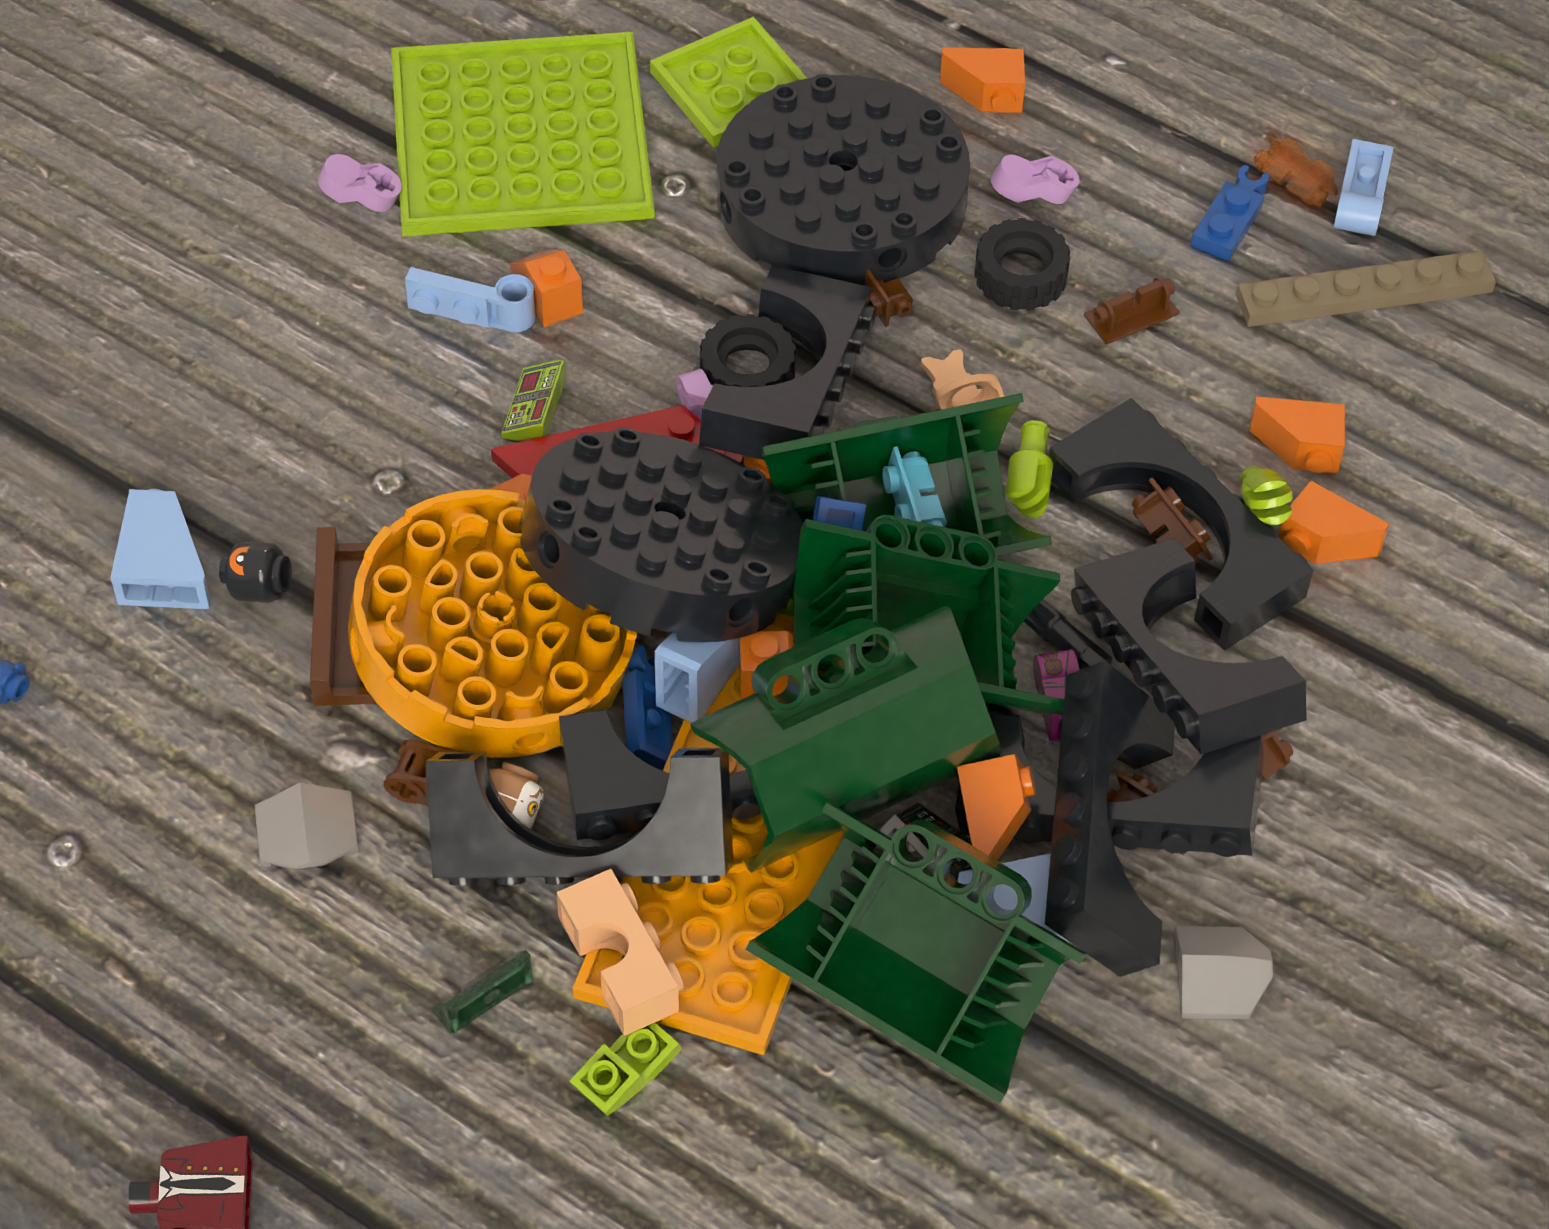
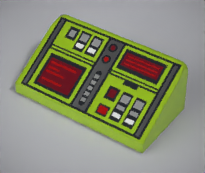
[501,360,566,442]

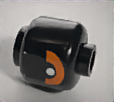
[219,541,292,603]

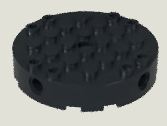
[717,74,970,286]
[519,427,803,642]

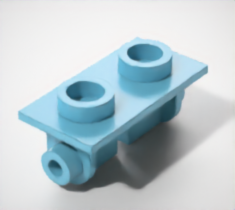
[882,446,947,527]

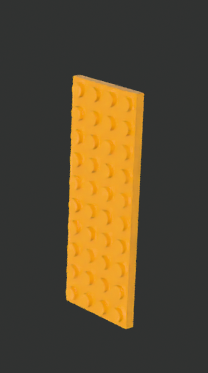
[572,613,843,1055]

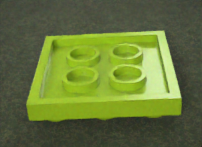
[650,16,807,148]

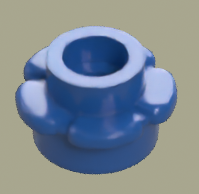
[0,660,30,704]

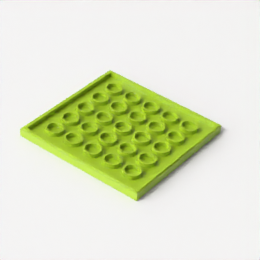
[391,32,655,237]

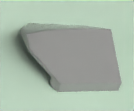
[255,783,359,869]
[1174,926,1273,1019]

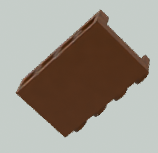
[310,527,377,706]

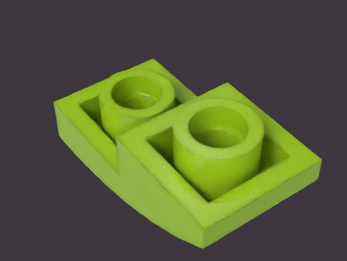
[569,1023,682,1116]

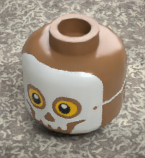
[490,763,544,829]

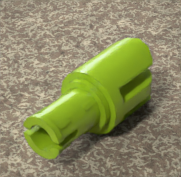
[1004,420,1053,519]
[1239,466,1293,525]

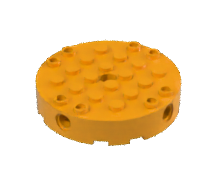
[348,489,637,758]

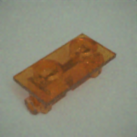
[1253,131,1338,207]

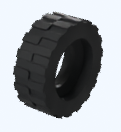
[974,218,1071,311]
[699,314,796,387]

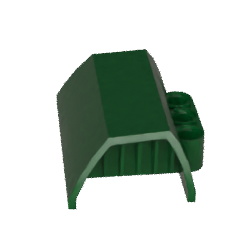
[761,393,1052,600]
[793,515,1064,715]
[690,606,1003,873]
[745,801,1087,1103]

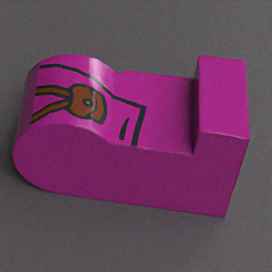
[1033,649,1079,741]

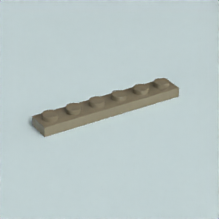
[1236,250,1496,327]

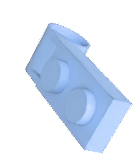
[1333,139,1394,236]
[405,267,536,332]

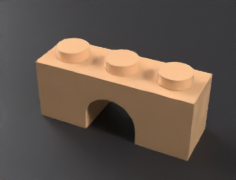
[557,869,683,1036]

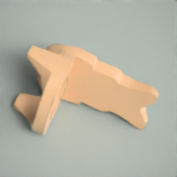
[921,349,1004,410]

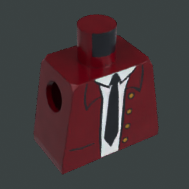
[129,1136,254,1229]

